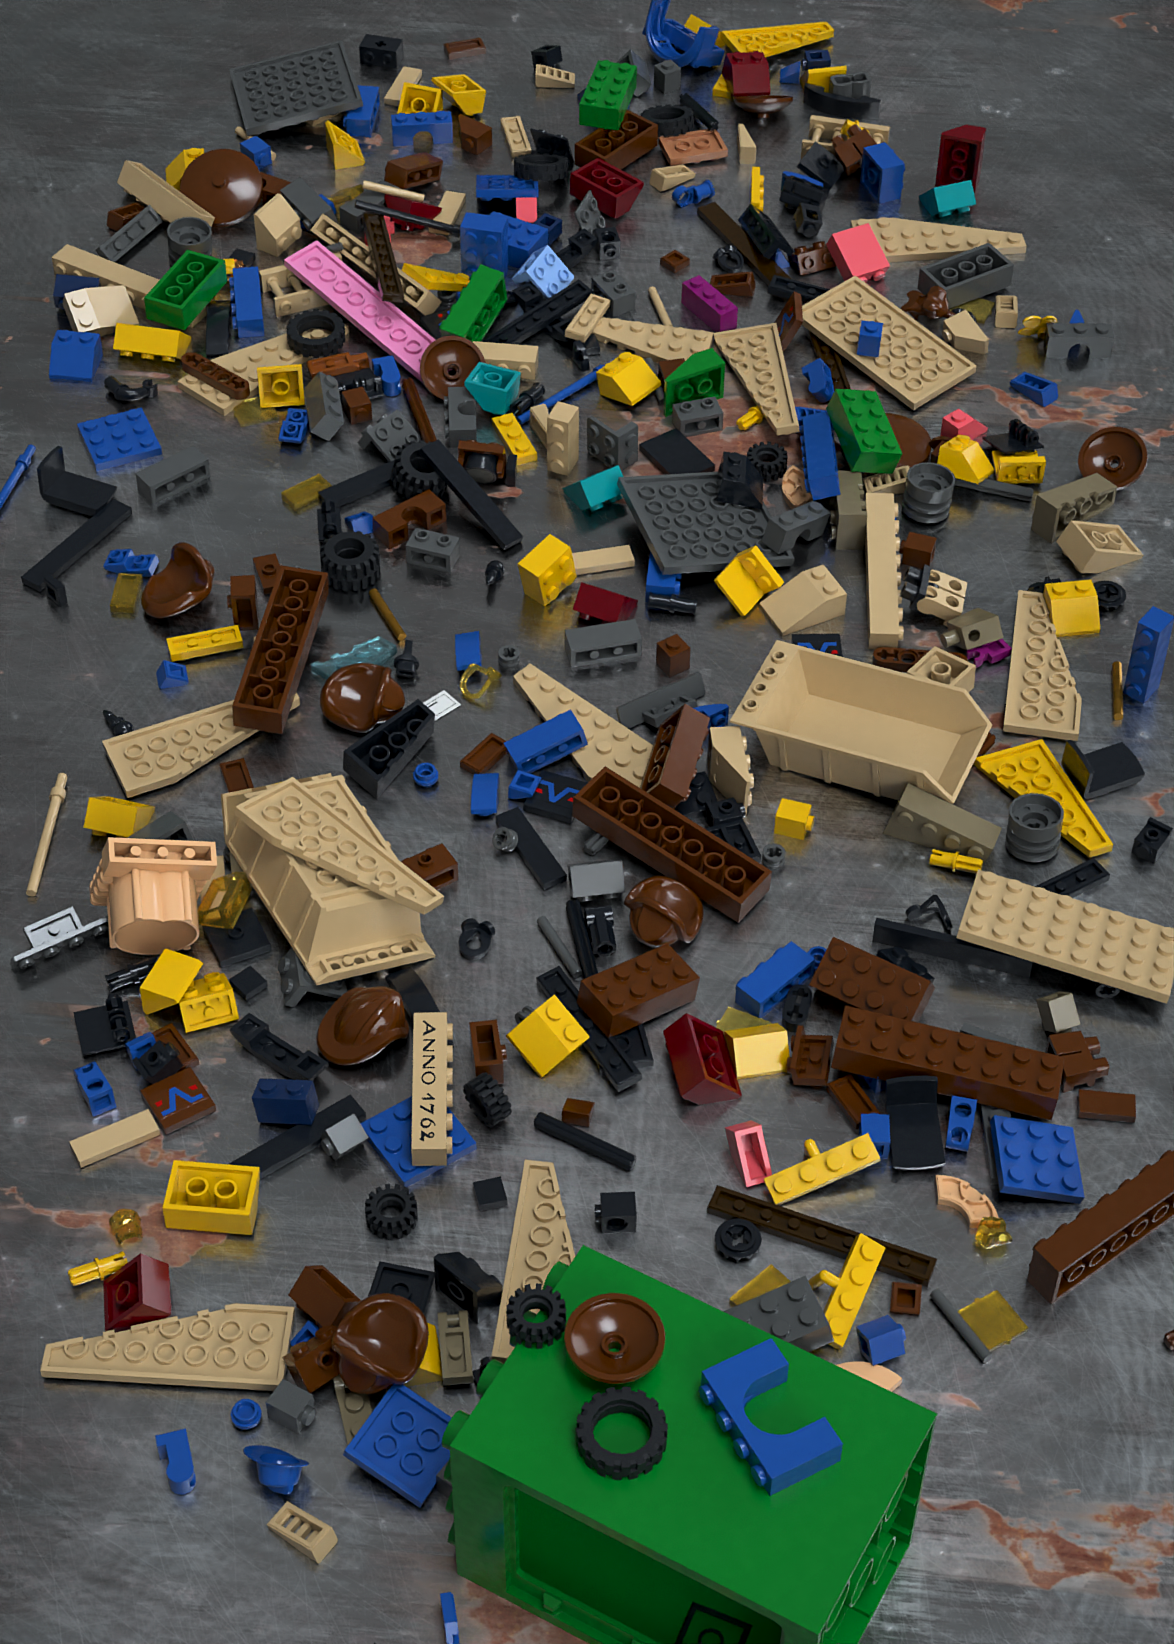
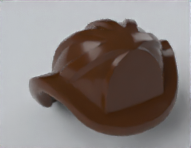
[141,542,214,618]
[320,663,405,733]
[624,876,704,948]
[316,986,409,1065]
[331,1293,429,1394]

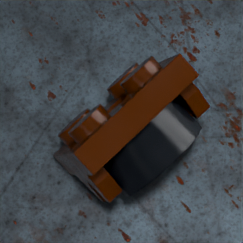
[458,440,507,484]

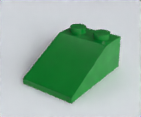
[663,348,725,417]

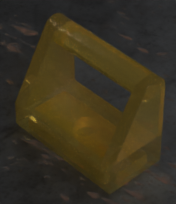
[198,871,252,929]

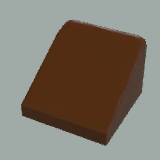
[562,1098,595,1127]
[890,1282,922,1315]

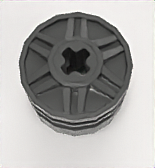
[167,217,212,266]
[902,463,956,523]
[1005,793,1064,862]

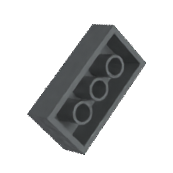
[917,243,1014,309]
[723,1275,834,1352]

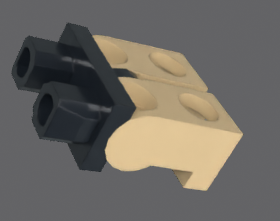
[900,564,967,627]

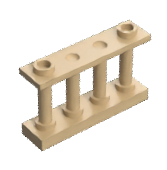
[801,115,890,168]
[259,252,342,317]

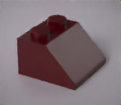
[722,51,771,97]
[572,582,638,624]
[103,1253,171,1333]

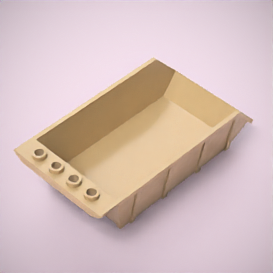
[730,640,992,804]
[221,773,436,986]

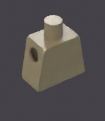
[940,608,1004,650]

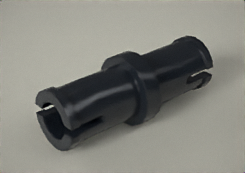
[509,382,545,416]
[648,592,697,615]
[105,956,158,992]

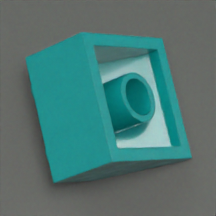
[919,180,976,218]
[464,362,521,415]
[562,465,623,512]

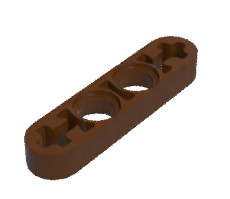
[181,352,250,400]
[872,647,968,673]

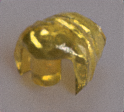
[109,1209,143,1245]
[975,1216,1013,1248]

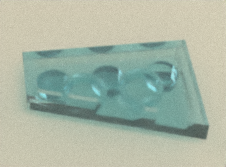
[311,636,397,680]

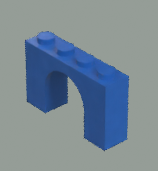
[699,1338,843,1496]

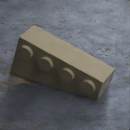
[829,470,867,550]
[1031,473,1117,544]
[883,783,1002,864]

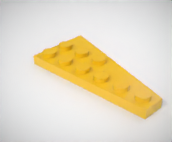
[721,22,834,57]
[973,739,1113,858]

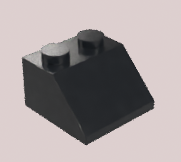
[716,451,763,509]
[434,1252,502,1324]

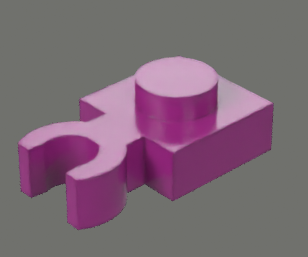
[966,639,1012,667]

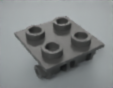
[574,190,606,236]

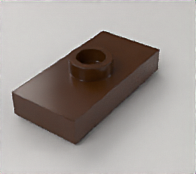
[253,553,280,595]

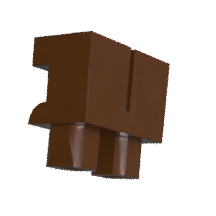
[831,124,877,176]
[1045,1031,1110,1093]

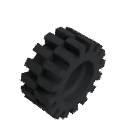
[747,441,788,482]
[463,1072,512,1127]
[365,1184,418,1240]
[506,1283,566,1349]

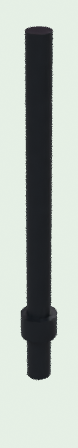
[354,200,461,238]

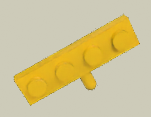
[764,1133,880,1206]
[808,1233,885,1350]

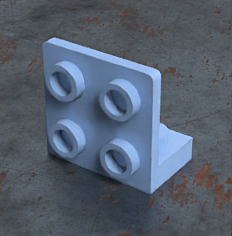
[512,245,574,299]

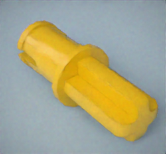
[736,406,764,430]
[929,849,983,874]
[68,1251,128,1286]

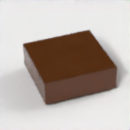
[660,250,690,274]

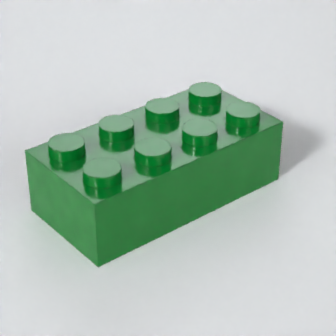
[579,60,637,131]
[144,250,227,330]
[439,264,507,342]
[826,389,902,474]

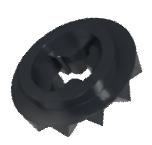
[1093,581,1126,611]
[715,1219,762,1262]

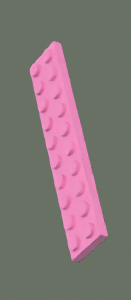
[284,240,452,383]

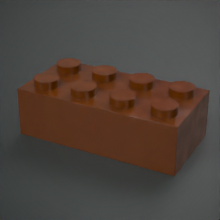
[574,110,658,170]
[640,704,710,809]
[809,937,935,1022]
[577,943,700,1038]

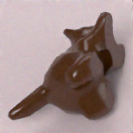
[900,286,956,321]

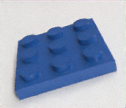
[476,175,538,201]
[77,407,162,471]
[360,1096,477,1188]
[990,1115,1085,1204]
[343,1383,452,1508]

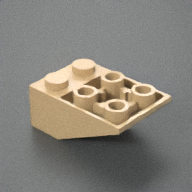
[706,726,754,816]

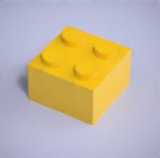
[517,534,577,607]

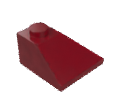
[384,194,442,231]

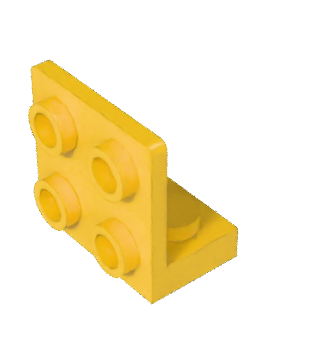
[992,450,1046,484]
[714,545,784,616]
[178,972,239,1033]

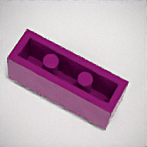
[681,275,738,333]

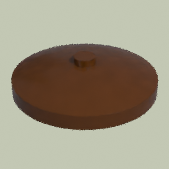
[180,149,263,227]
[841,413,931,476]

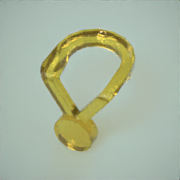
[460,664,502,699]

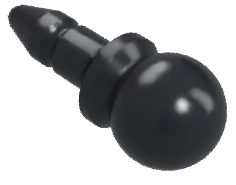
[485,560,505,585]
[103,710,134,736]

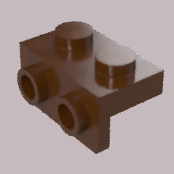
[787,241,836,275]
[787,1025,834,1086]

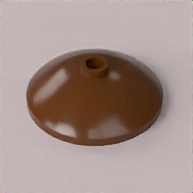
[734,95,793,118]
[420,336,485,400]
[1078,427,1148,490]
[565,1293,665,1384]

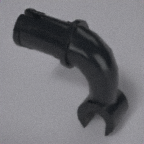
[104,376,158,402]

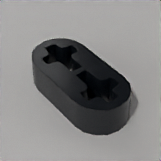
[782,984,812,1033]

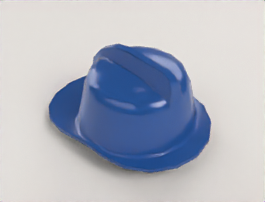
[243,1445,309,1495]

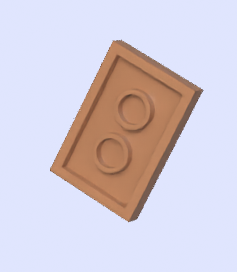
[658,129,728,166]

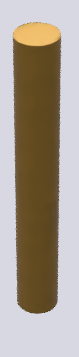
[369,588,406,641]
[1112,661,1123,720]

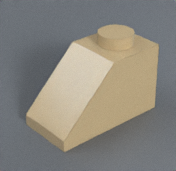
[942,309,989,354]

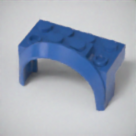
[642,0,725,68]

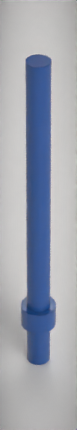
[516,359,614,425]
[0,444,36,510]

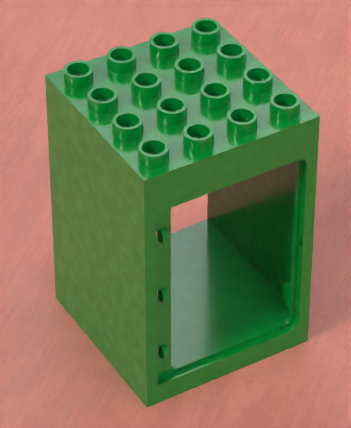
[442,1245,937,1644]

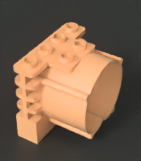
[89,837,217,955]

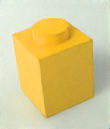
[774,798,815,840]

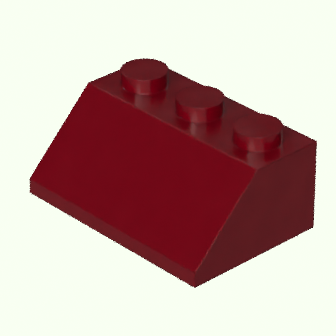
[935,124,986,193]
[570,158,644,219]
[663,1013,742,1105]

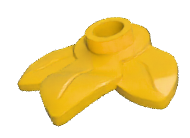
[1018,316,1058,339]

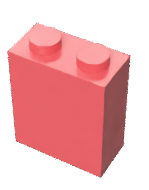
[826,223,890,283]

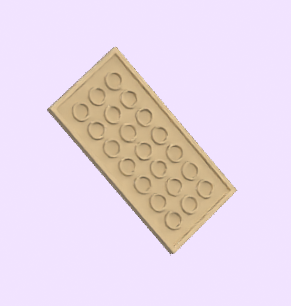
[802,276,977,410]
[956,869,1174,1004]

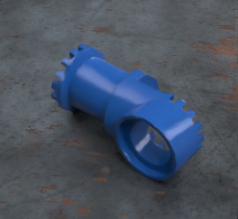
[672,180,715,207]

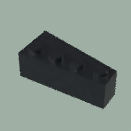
[343,699,435,799]

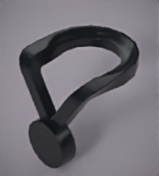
[905,895,953,930]

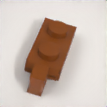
[306,352,370,379]

